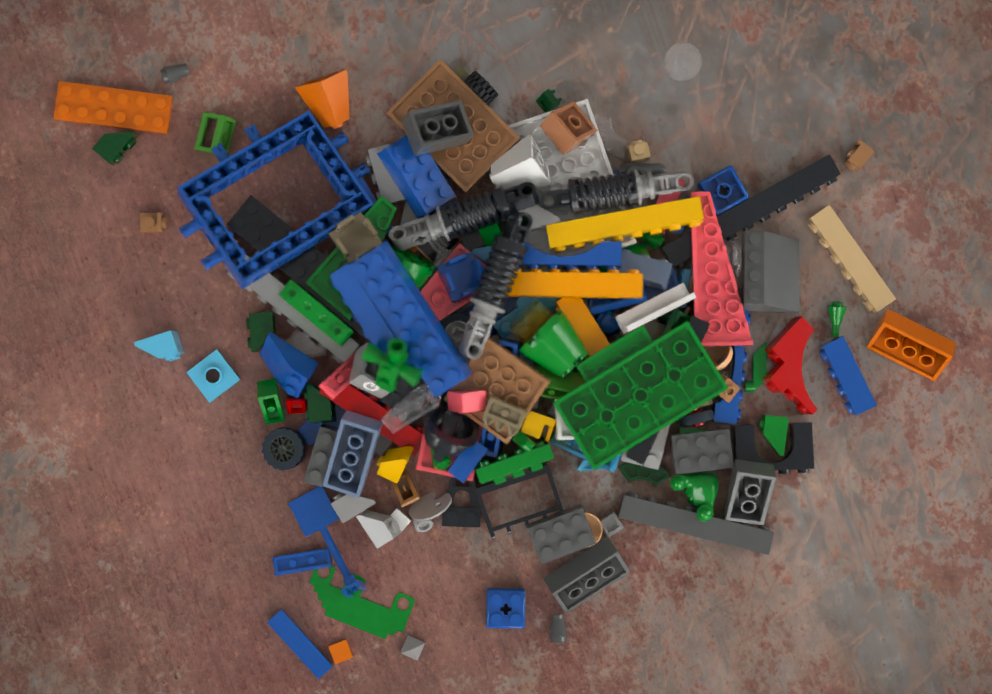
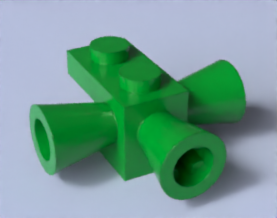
[362,338,423,393]

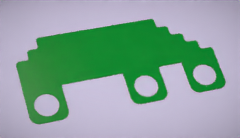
[309,566,415,639]

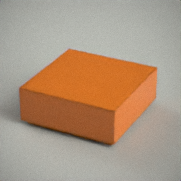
[328,639,354,664]

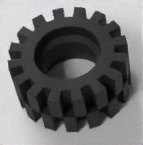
[463,71,498,105]

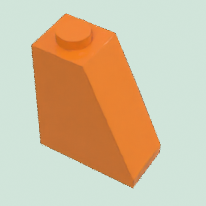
[295,69,350,129]

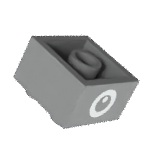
[348,342,390,398]

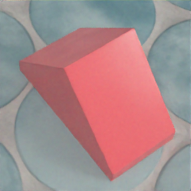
[447,390,487,413]

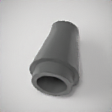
[160,63,190,85]
[549,615,568,643]

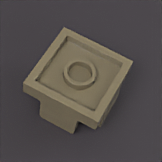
[329,212,383,263]

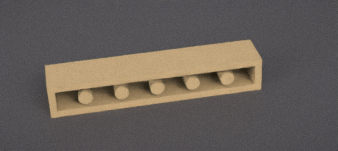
[808,205,896,313]

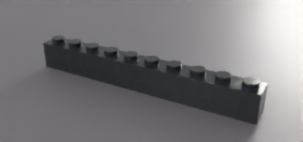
[661,154,841,270]

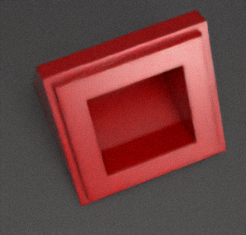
[286,396,307,414]

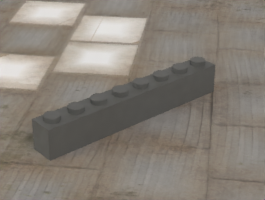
[618,492,774,555]

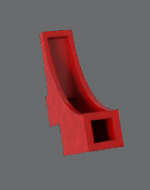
[762,316,818,415]

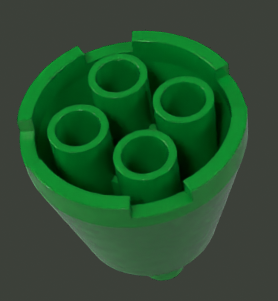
[390,245,435,291]
[519,310,589,379]

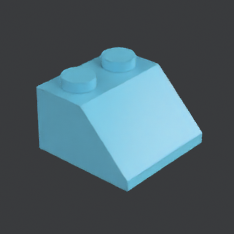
[134,330,184,362]

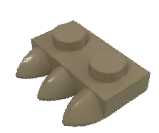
[483,396,527,437]

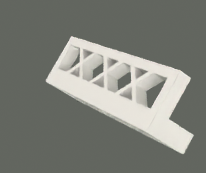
[615,283,696,334]

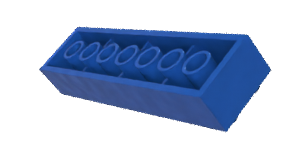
[349,241,473,398]

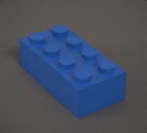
[377,135,456,219]

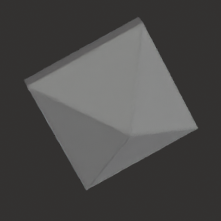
[400,635,425,661]

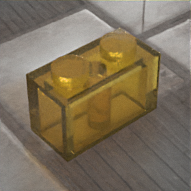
[510,299,552,344]

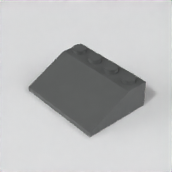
[741,230,800,313]

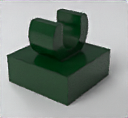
[536,89,562,113]

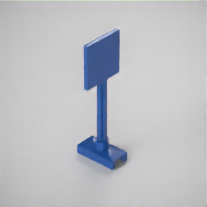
[288,486,367,598]

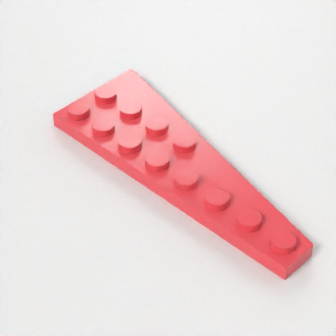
[690,192,753,347]

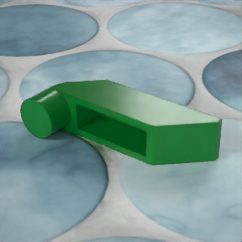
[744,342,767,392]
[511,431,535,453]

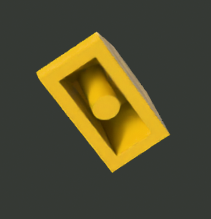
[376,446,414,484]

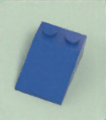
[260,332,319,398]

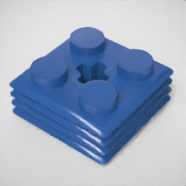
[697,165,749,217]
[486,588,525,629]

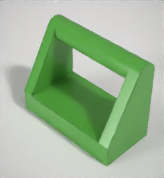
[194,112,237,155]

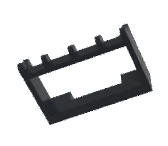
[475,464,563,540]

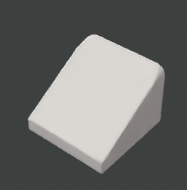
[390,508,411,532]

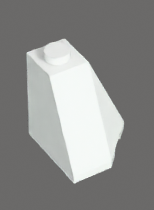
[490,134,551,189]

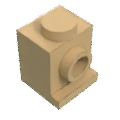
[626,140,651,163]

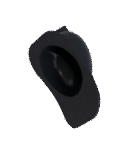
[423,388,479,462]

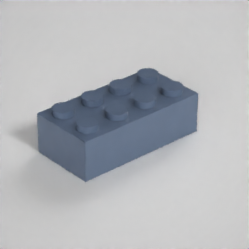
[323,410,383,498]

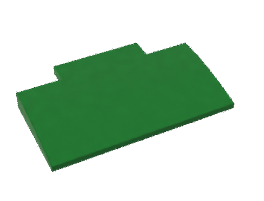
[553,321,729,470]

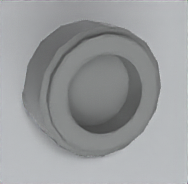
[413,519,433,532]

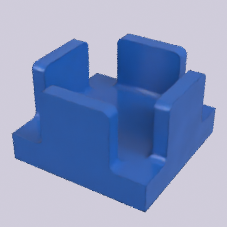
[436,252,484,302]

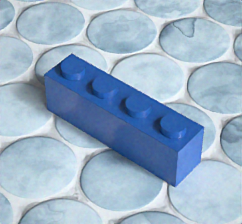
[819,336,877,415]

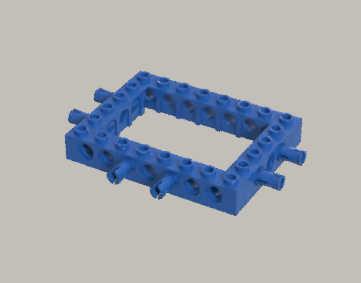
[177,111,373,289]

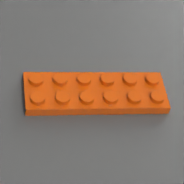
[53,81,173,135]

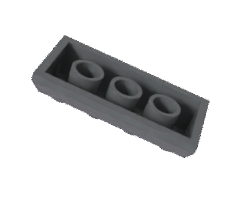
[543,537,630,614]

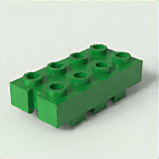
[475,439,554,485]

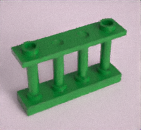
[278,280,354,347]

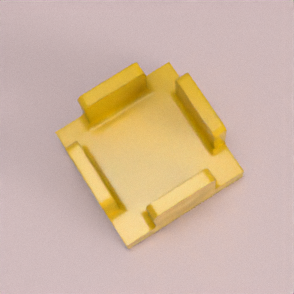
[521,411,556,442]

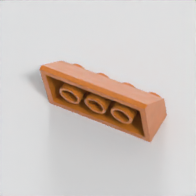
[866,308,956,382]

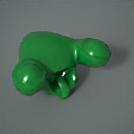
[670,474,718,522]

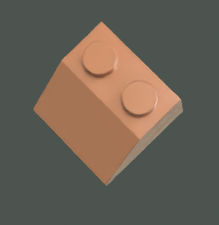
[540,101,598,155]

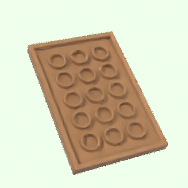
[387,59,521,193]

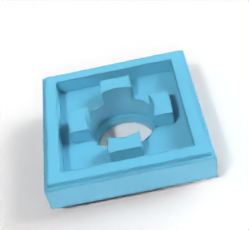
[186,349,241,403]

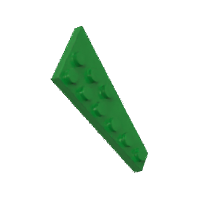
[305,196,396,321]

